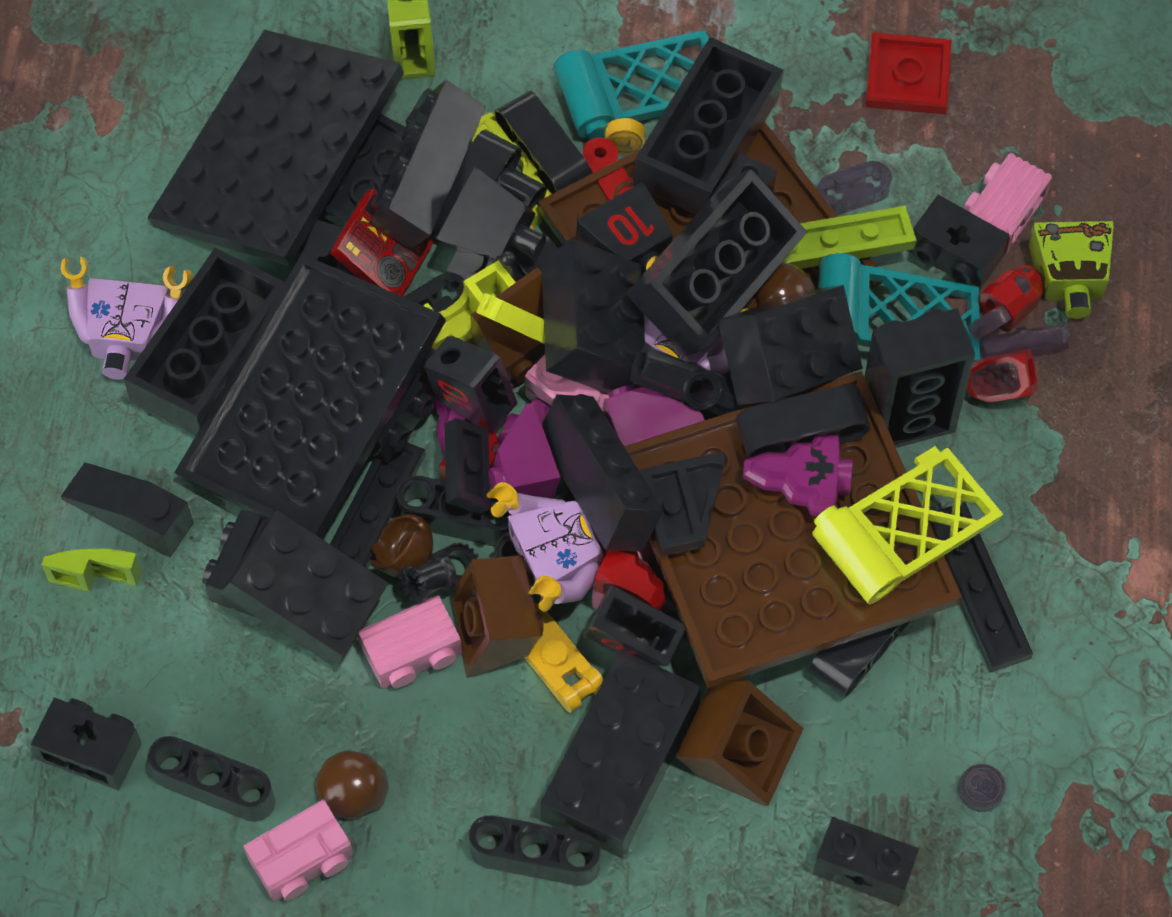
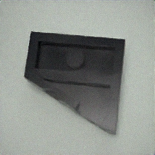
[640,452,725,556]

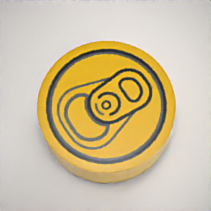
[604,118,646,154]

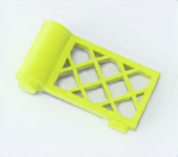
[812,446,1003,605]

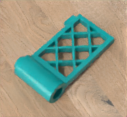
[553,30,709,140]
[818,253,979,362]

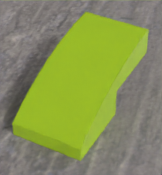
[41,549,142,592]

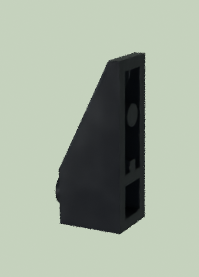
[61,462,194,557]

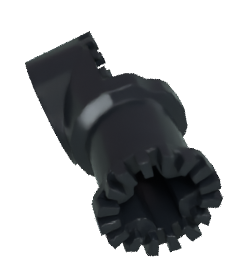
[398,542,479,605]

